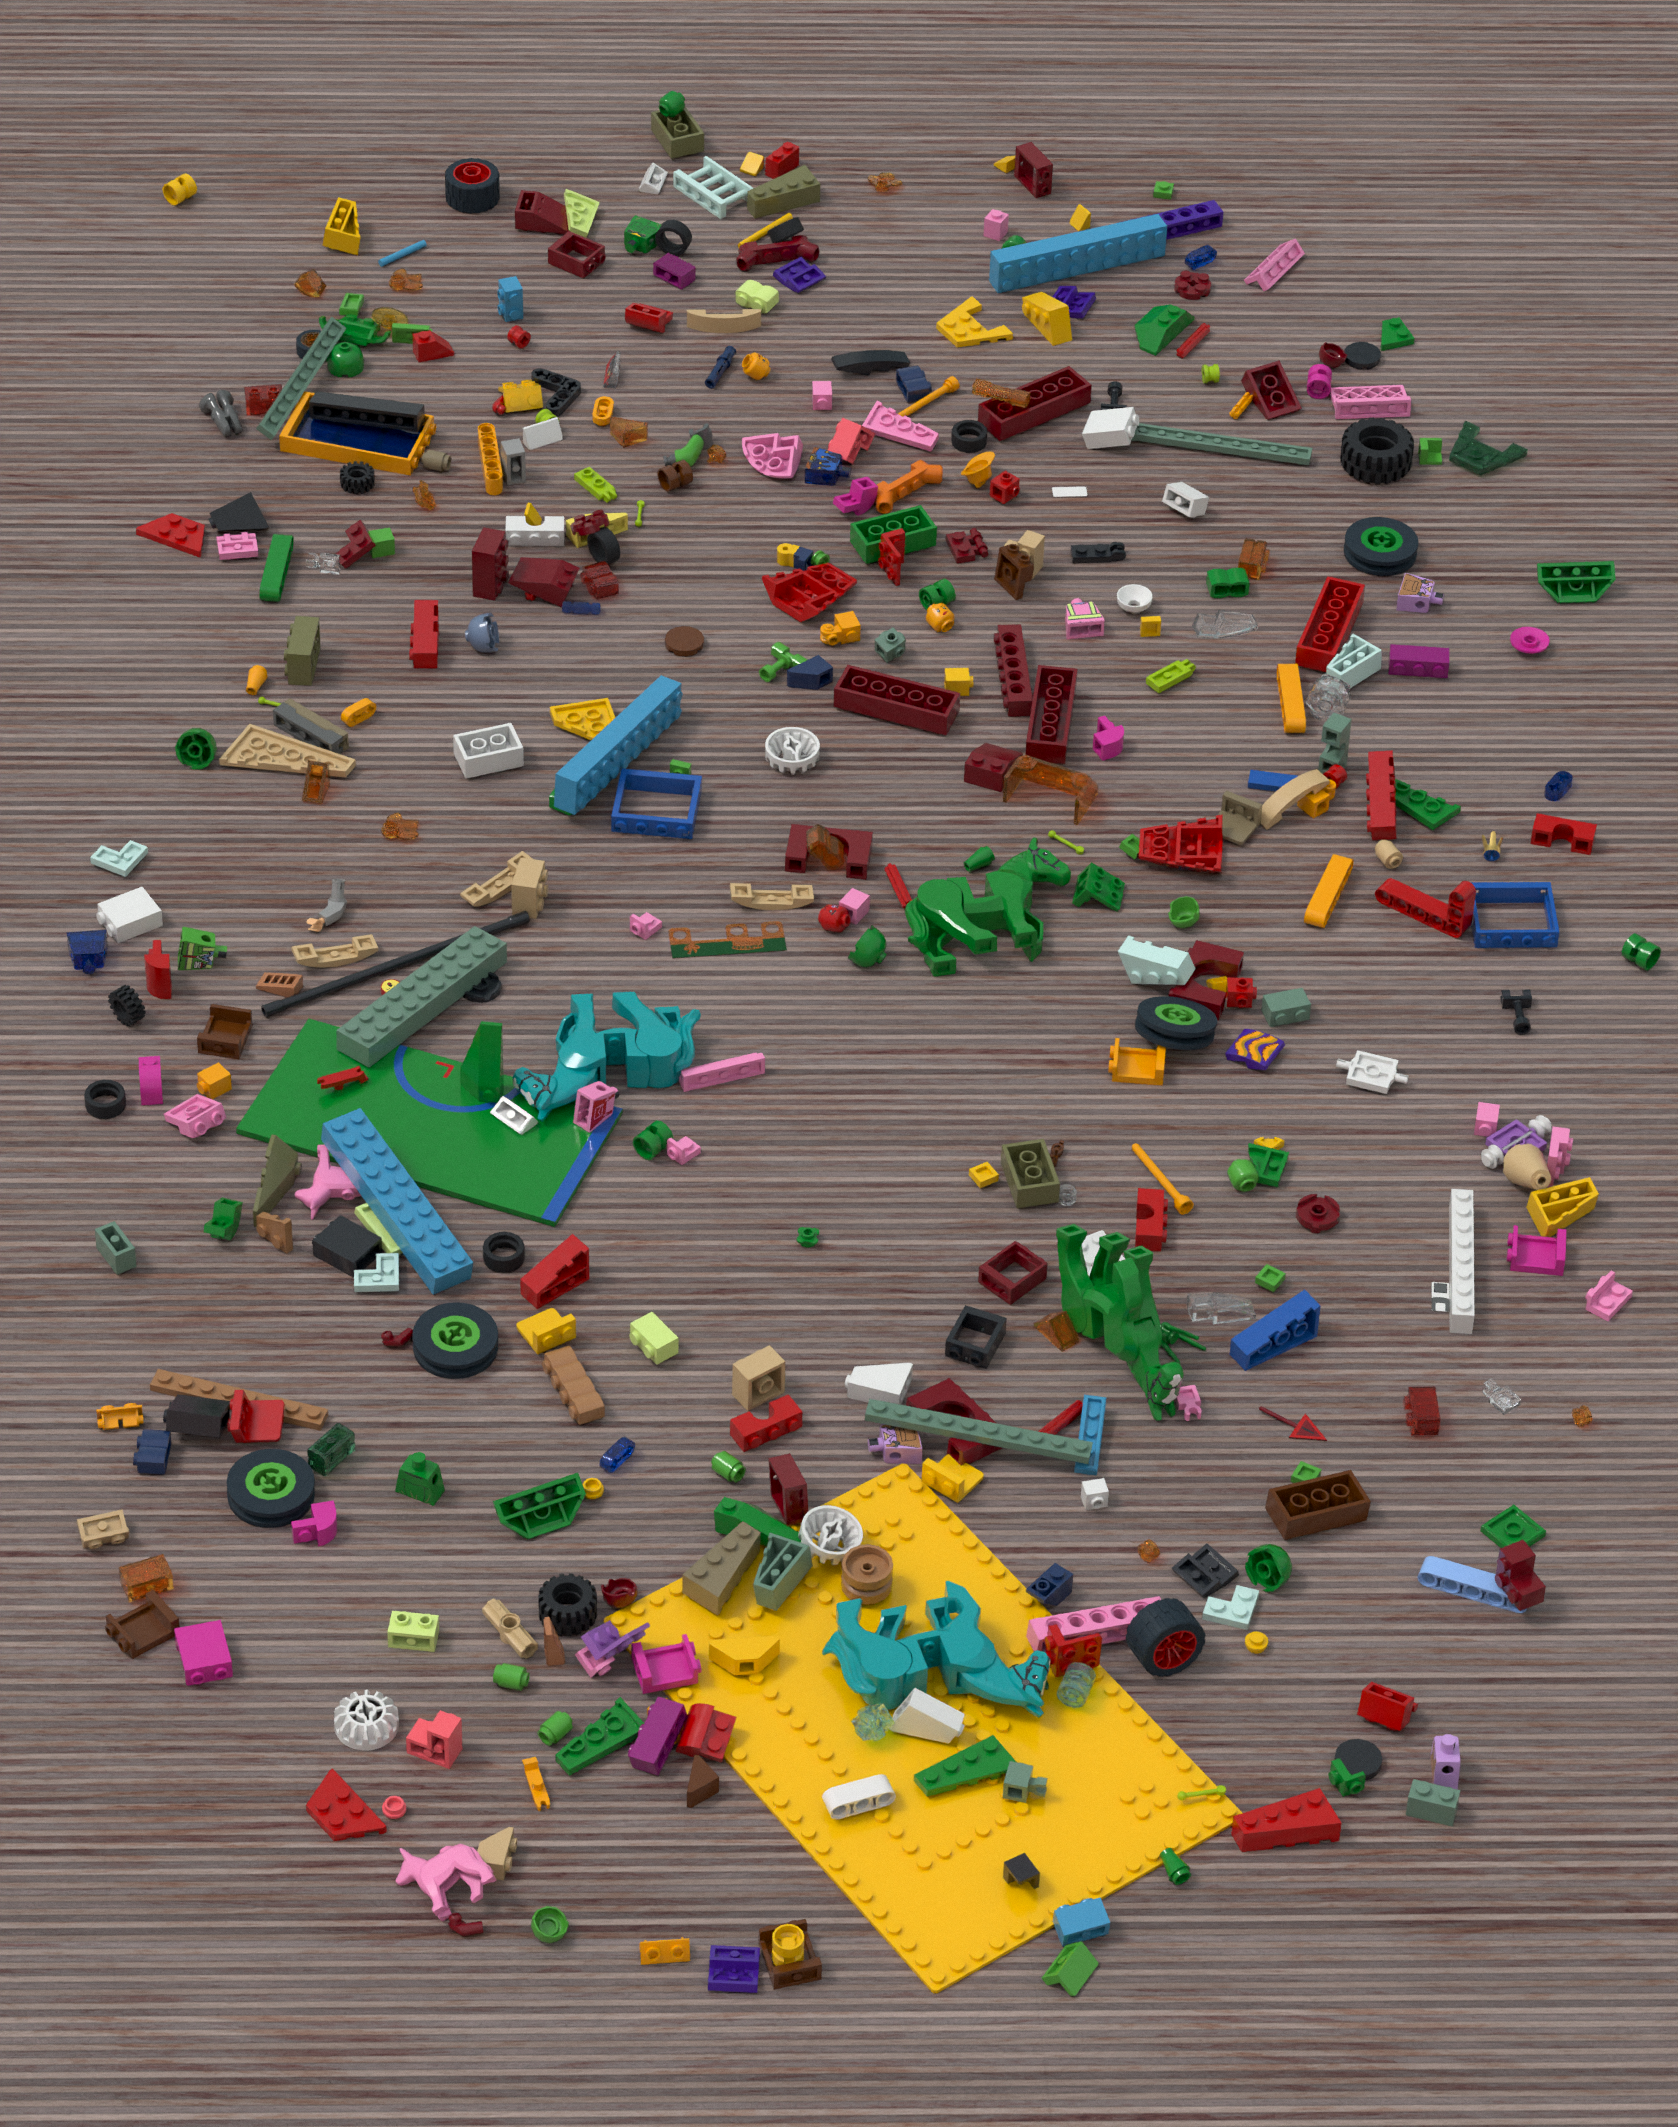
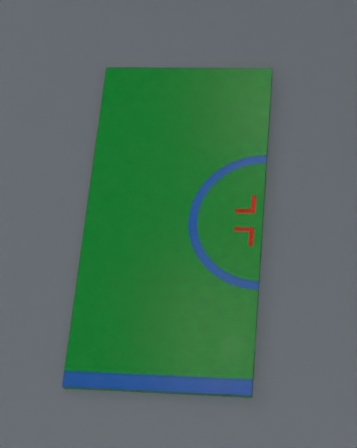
[236,1019,623,1227]

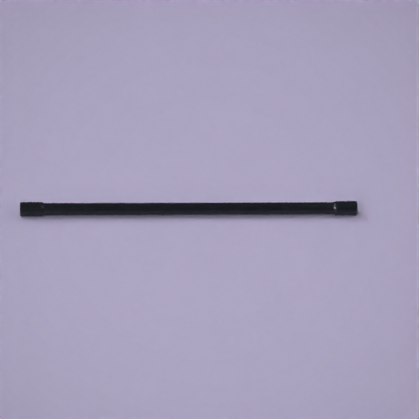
[261,911,530,1017]

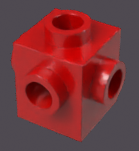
[990,471,1020,504]
[1226,977,1257,1008]

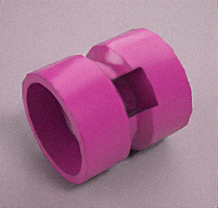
[1307,364,1332,399]

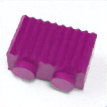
[653,253,696,290]

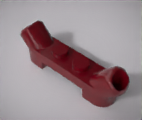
[736,235,820,271]

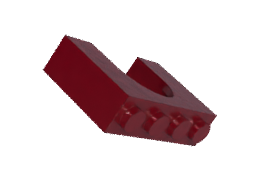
[785,824,873,880]
[1169,940,1244,1021]
[906,1378,1002,1466]

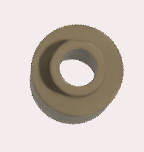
[422,449,451,472]

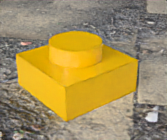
[1140,616,1161,637]
[969,1162,999,1188]

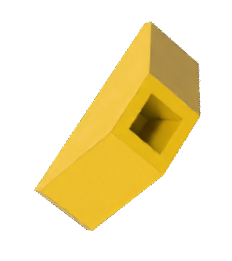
[709,1635,780,1675]

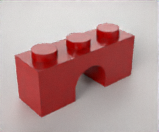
[1530,813,1597,855]
[1135,1188,1168,1252]
[730,1394,803,1452]

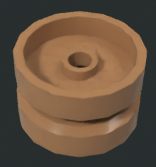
[841,1544,893,1605]

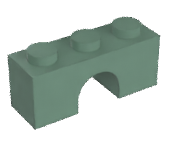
[1318,712,1352,773]

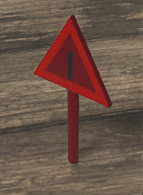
[1259,1406,1327,1441]

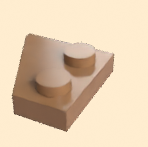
[256,1212,293,1254]

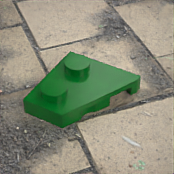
[1380,317,1415,351]
[1248,1143,1289,1187]

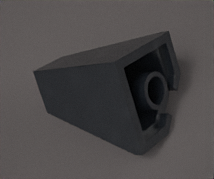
[208,492,269,532]

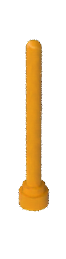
[898,376,960,417]
[1132,1143,1194,1215]

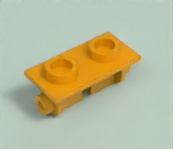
[96,1403,144,1430]
[639,1937,690,1965]

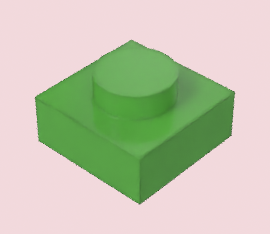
[1153,181,1174,200]
[670,759,692,775]
[1119,834,1140,859]
[1255,1264,1286,1292]
[1291,1461,1322,1483]

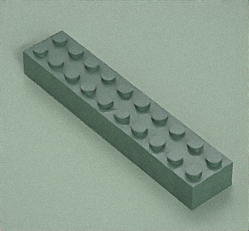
[336,926,507,1067]

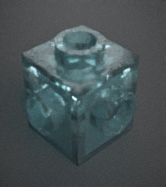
[851,1703,895,1741]

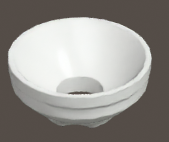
[1117,584,1152,614]

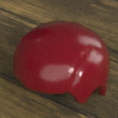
[1319,342,1347,368]
[601,1578,638,1609]

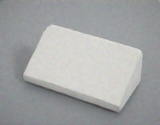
[638,163,668,194]
[523,417,563,450]
[490,1096,538,1135]

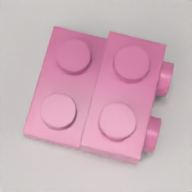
[164,1094,226,1138]
[1547,1126,1573,1188]

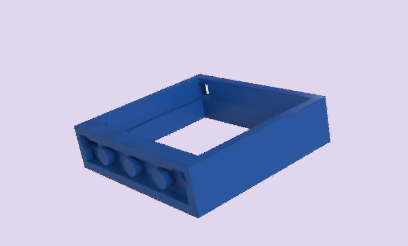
[611,768,702,839]
[1470,882,1559,948]

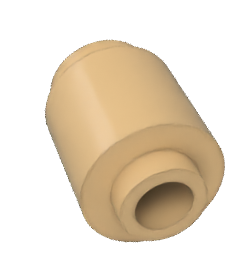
[1375,840,1403,869]

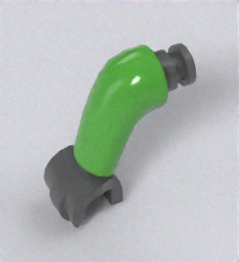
[663,423,713,467]

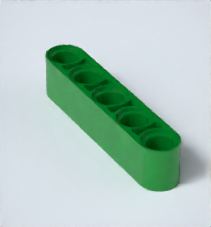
[259,534,294,602]

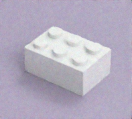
[453,723,524,778]

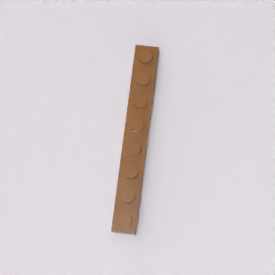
[150,1369,328,1431]

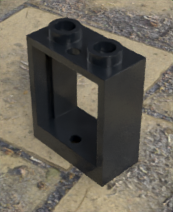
[945,1305,1007,1369]

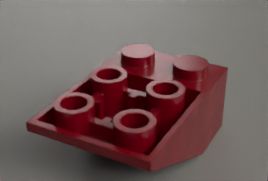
[515,190,569,234]

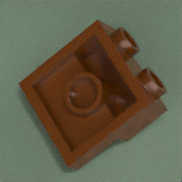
[994,544,1034,600]

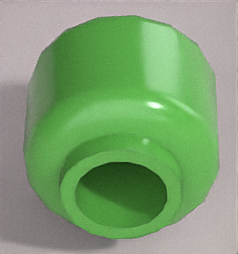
[1227,1159,1259,1192]

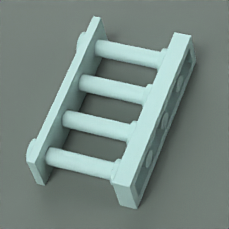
[673,156,753,219]

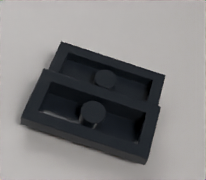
[1172,1543,1239,1598]

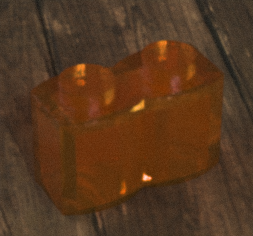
[806,824,844,871]

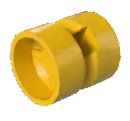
[162,173,197,206]
[772,1924,804,1966]

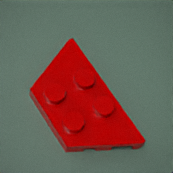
[136,513,205,558]
[306,1768,387,1841]

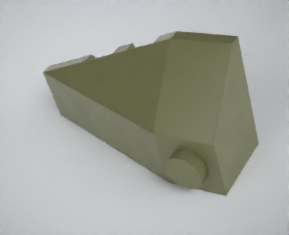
[253,1135,302,1227]

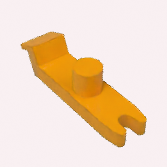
[522,1757,550,1811]

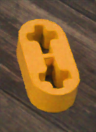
[341,698,377,727]

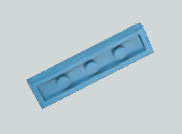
[1074,1394,1106,1476]

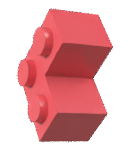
[828,417,875,464]
[406,1710,462,1769]

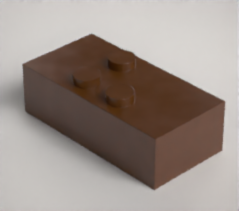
[1265,1470,1371,1540]

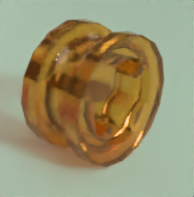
[1572,1405,1592,1427]
[1137,1539,1160,1563]

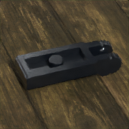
[1070,542,1126,564]

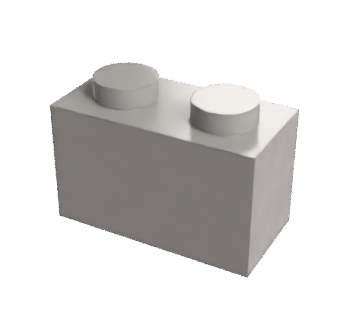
[501,438,526,485]

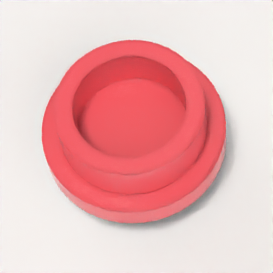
[382,1796,406,1819]

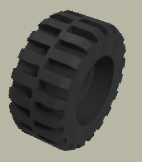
[1340,417,1414,485]

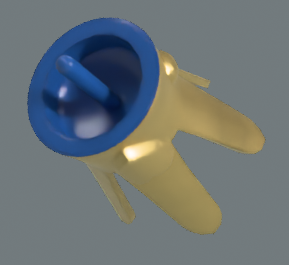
[1482,831,1503,861]

